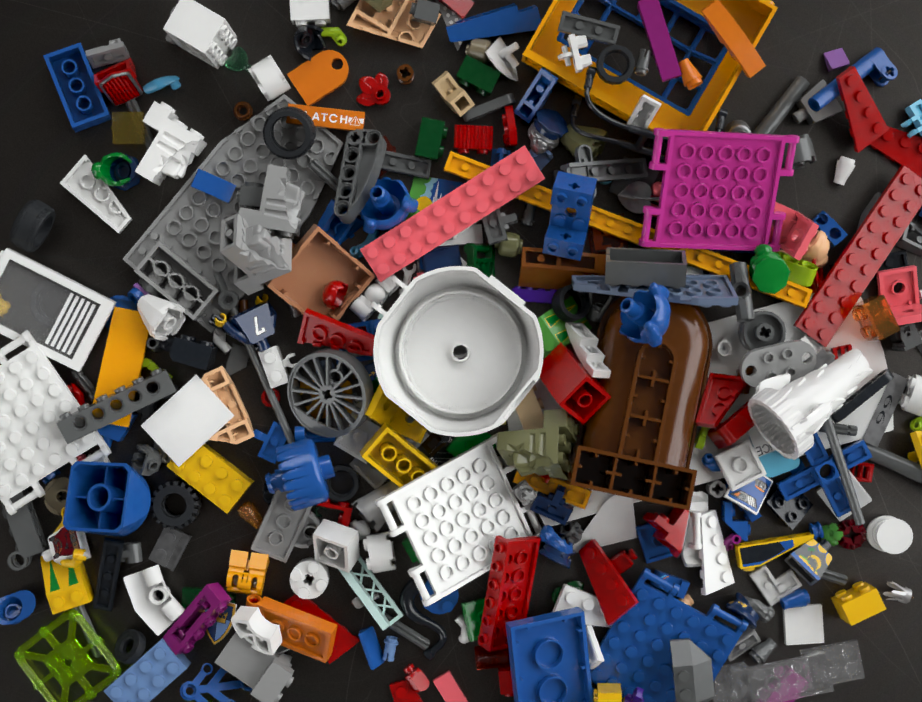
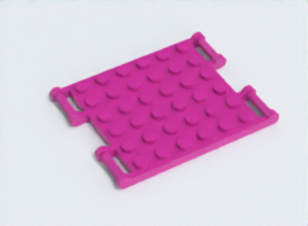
[638,128,800,252]

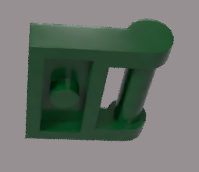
[464,243,495,277]

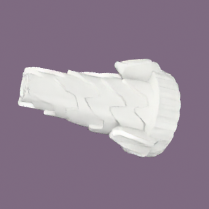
[747,349,874,460]

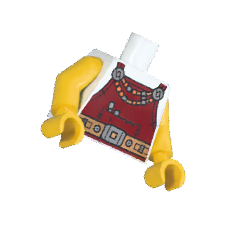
[42,507,91,569]

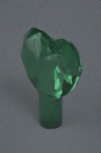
[225,47,252,73]

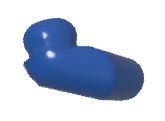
[702,453,721,472]

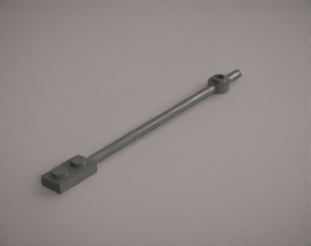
[214,272,295,443]

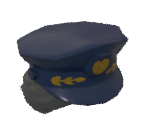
[725,592,775,629]

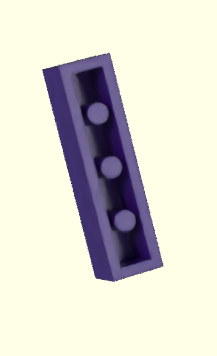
[511,286,557,304]

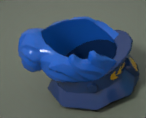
[538,525,576,569]

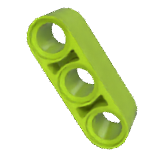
[775,251,818,287]

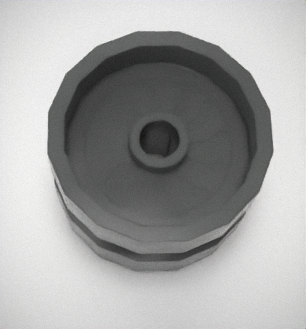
[738,311,786,351]

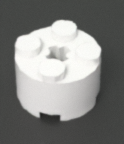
[248,54,291,101]
[898,374,922,417]
[363,531,396,573]
[289,557,330,599]

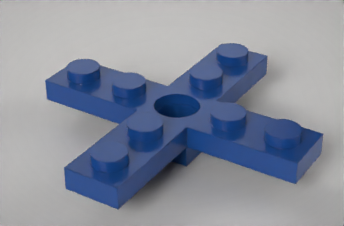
[776,432,872,518]

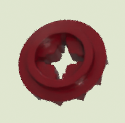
[837,519,867,550]

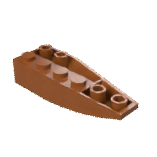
[518,247,606,290]

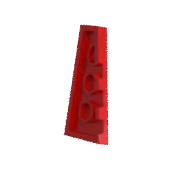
[836,66,889,153]
[868,126,922,178]
[297,308,375,356]
[579,539,639,626]

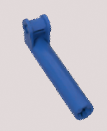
[808,47,898,112]

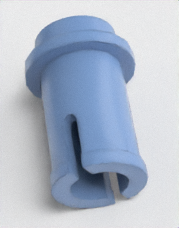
[382,636,399,662]

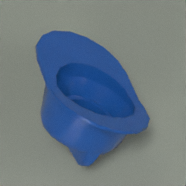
[0,590,36,625]

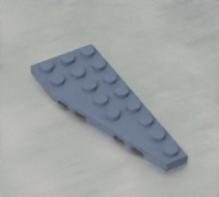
[571,275,739,308]

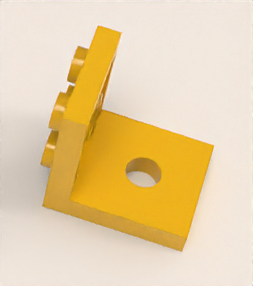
[365,384,427,443]

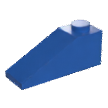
[514,67,559,123]

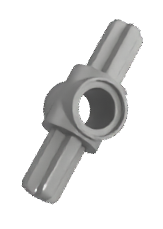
[512,480,537,506]

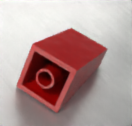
[539,342,611,425]

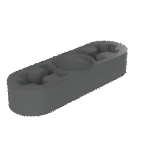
[462,93,516,123]

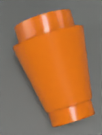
[678,58,703,90]

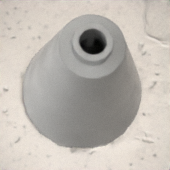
[351,481,400,533]

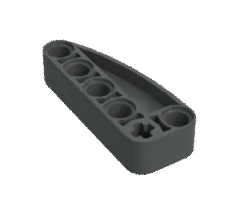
[334,129,387,224]

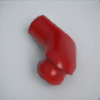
[66,383,85,406]

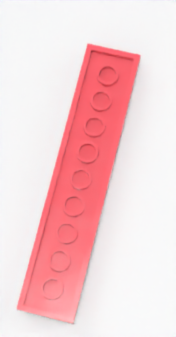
[360,145,545,282]

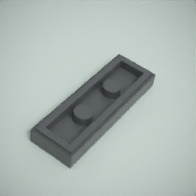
[557,11,620,45]
[381,151,433,180]

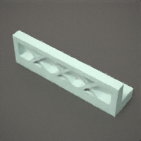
[338,556,404,631]

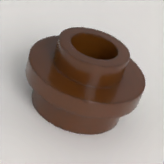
[233,101,253,121]

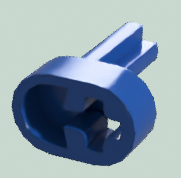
[295,426,336,443]

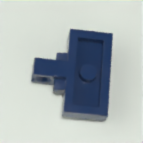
[530,485,574,525]

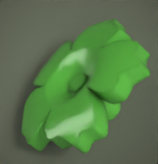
[821,522,844,546]

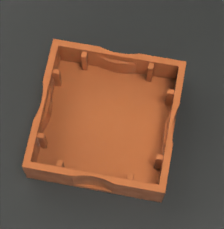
[265,224,376,320]

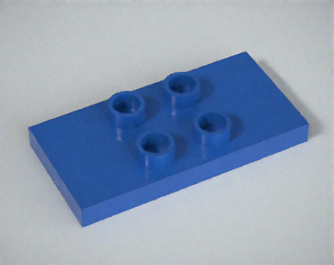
[505,607,593,702]

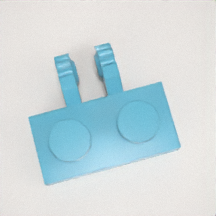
[900,99,922,138]

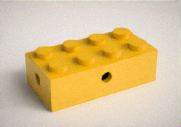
[166,443,254,514]

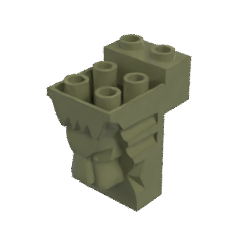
[497,409,580,480]

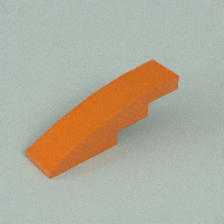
[701,0,766,78]

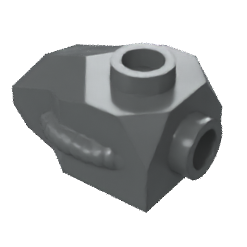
[131,443,162,476]

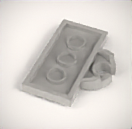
[250,490,320,563]

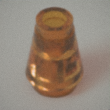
[237,500,263,529]

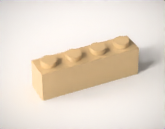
[516,385,544,430]

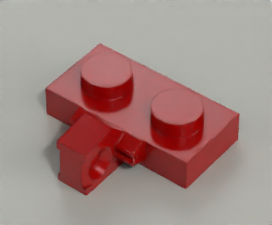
[502,105,518,147]

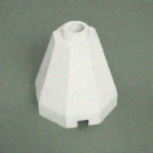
[137,294,186,341]

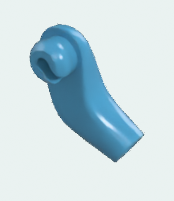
[143,75,181,94]
[350,230,380,259]

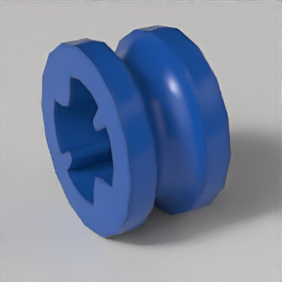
[808,522,824,540]

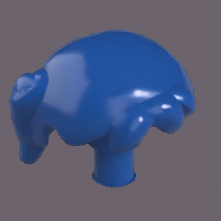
[360,177,419,234]
[619,282,671,347]

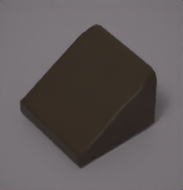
[421,432,446,457]

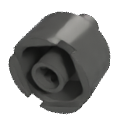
[781,134,817,170]

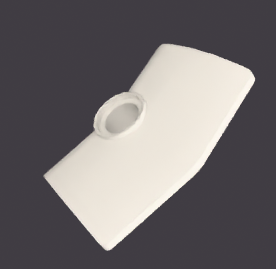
[123,564,185,636]

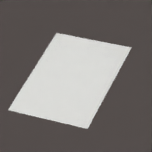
[141,374,234,467]

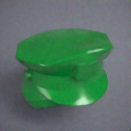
[749,244,791,294]

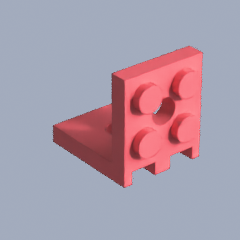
[769,202,819,260]
[876,265,922,326]

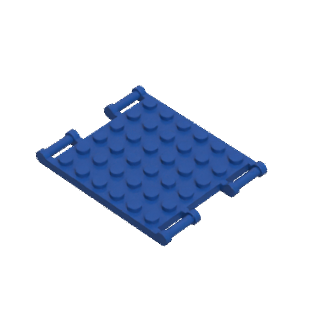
[590,567,749,702]

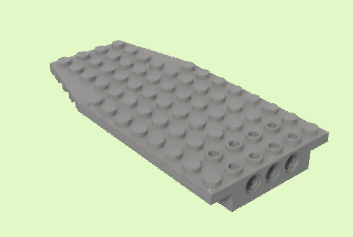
[122,94,344,333]

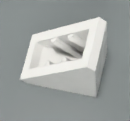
[627,94,662,129]

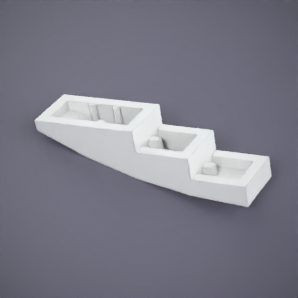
[565,322,611,378]

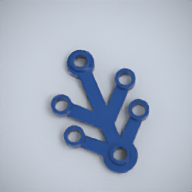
[180,663,252,702]

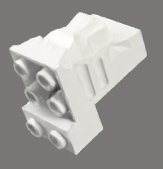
[135,101,207,186]

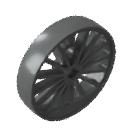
[287,348,374,438]

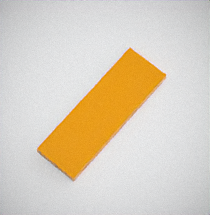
[92,306,149,428]

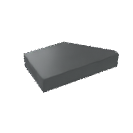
[138,277,169,301]
[225,343,250,376]

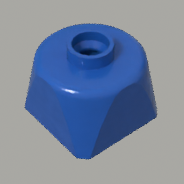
[63,461,151,537]

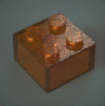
[852,295,900,341]

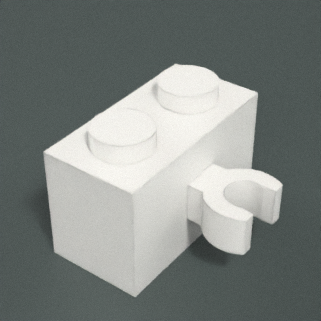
[258,346,297,388]

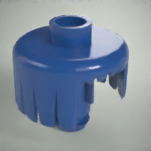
[265,438,335,511]

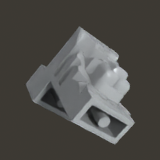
[238,164,305,239]
[220,213,292,295]
[214,632,295,702]

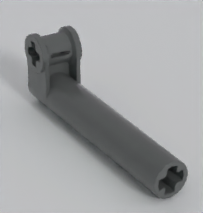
[752,75,810,134]
[865,442,922,484]

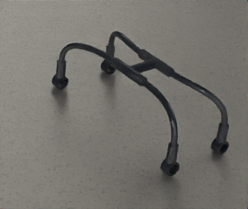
[570,66,728,160]

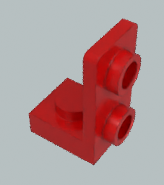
[317,498,353,527]

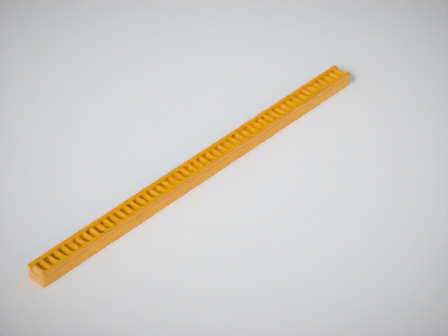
[444,151,813,308]

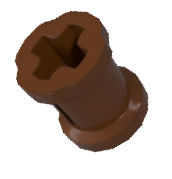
[397,64,414,85]

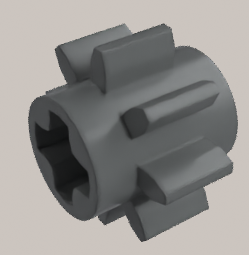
[558,521,584,545]

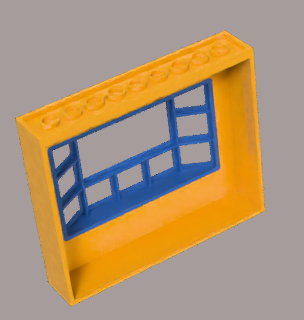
[521,0,778,131]

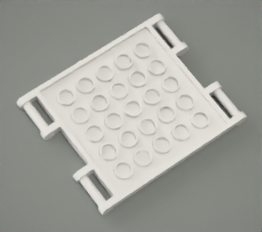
[0,330,112,516]
[374,433,542,607]

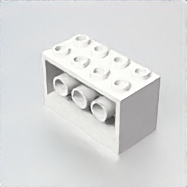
[163,0,237,69]

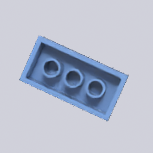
[104,638,191,702]

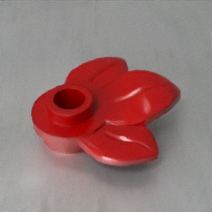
[356,72,391,107]

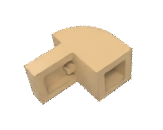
[432,71,475,117]

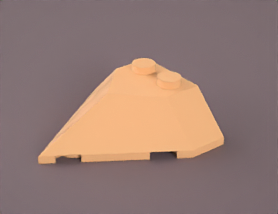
[201,366,255,444]

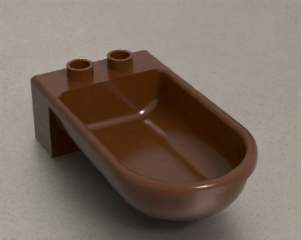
[566,296,712,510]

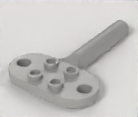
[739,340,817,459]

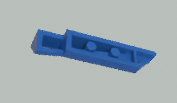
[446,3,541,42]

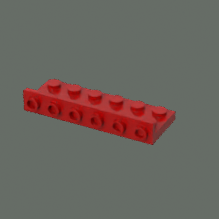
[478,535,541,652]

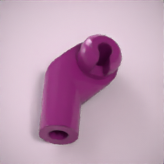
[724,533,741,551]

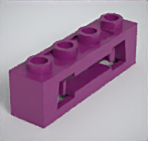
[162,582,232,655]

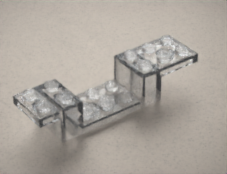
[712,639,865,702]

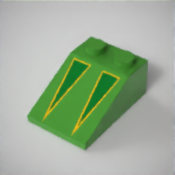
[537,296,592,359]

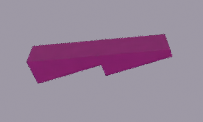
[637,0,682,82]

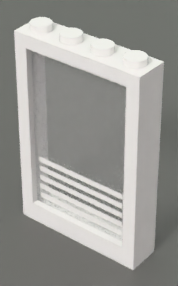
[0,248,117,372]

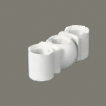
[349,274,399,321]

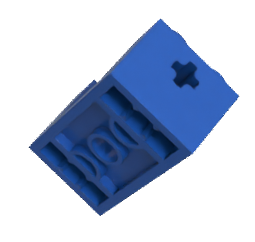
[542,171,597,261]

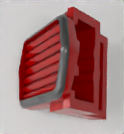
[93,58,143,106]
[643,508,690,558]

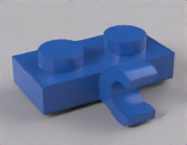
[254,421,291,464]

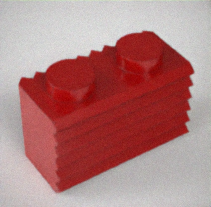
[454,125,493,155]

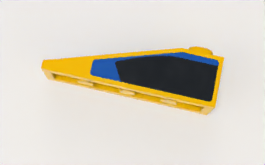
[734,532,814,571]

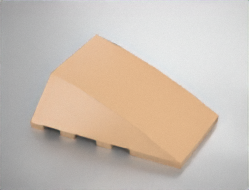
[346,0,441,49]

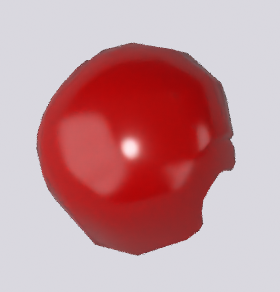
[322,280,349,310]

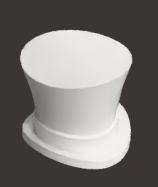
[866,515,913,554]

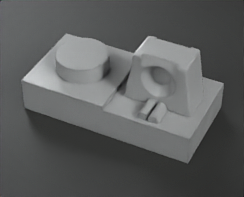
[85,38,130,69]

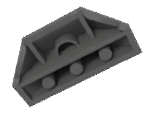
[670,638,715,702]

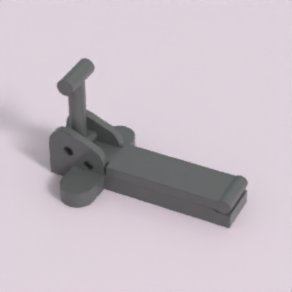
[552,144,648,197]

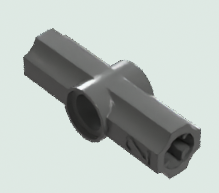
[729,261,755,323]

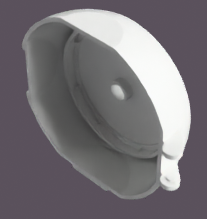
[370,266,544,437]

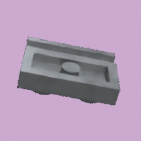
[148,527,192,571]

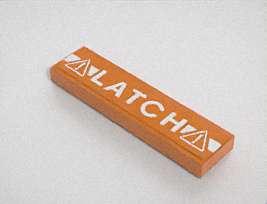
[286,103,365,131]

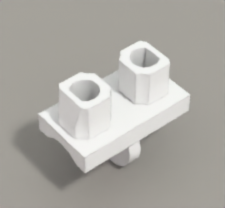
[557,34,592,73]

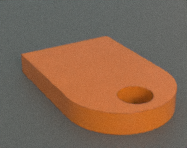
[287,50,349,106]

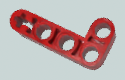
[707,400,754,449]

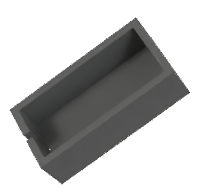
[605,247,687,289]

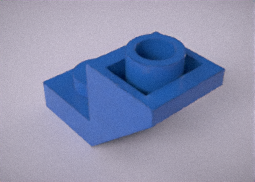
[721,500,751,541]

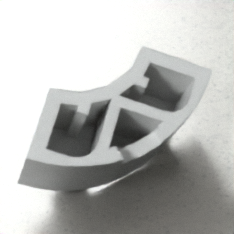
[231,606,283,655]

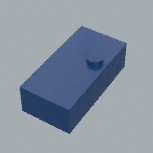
[43,42,112,133]

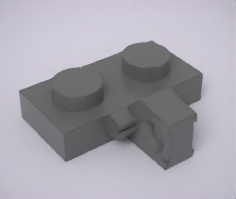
[482,208,518,245]

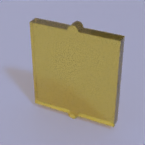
[111,112,146,144]

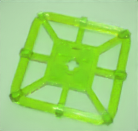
[14,609,122,702]

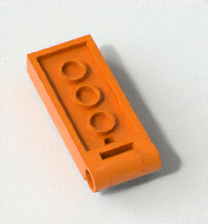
[246,594,337,663]

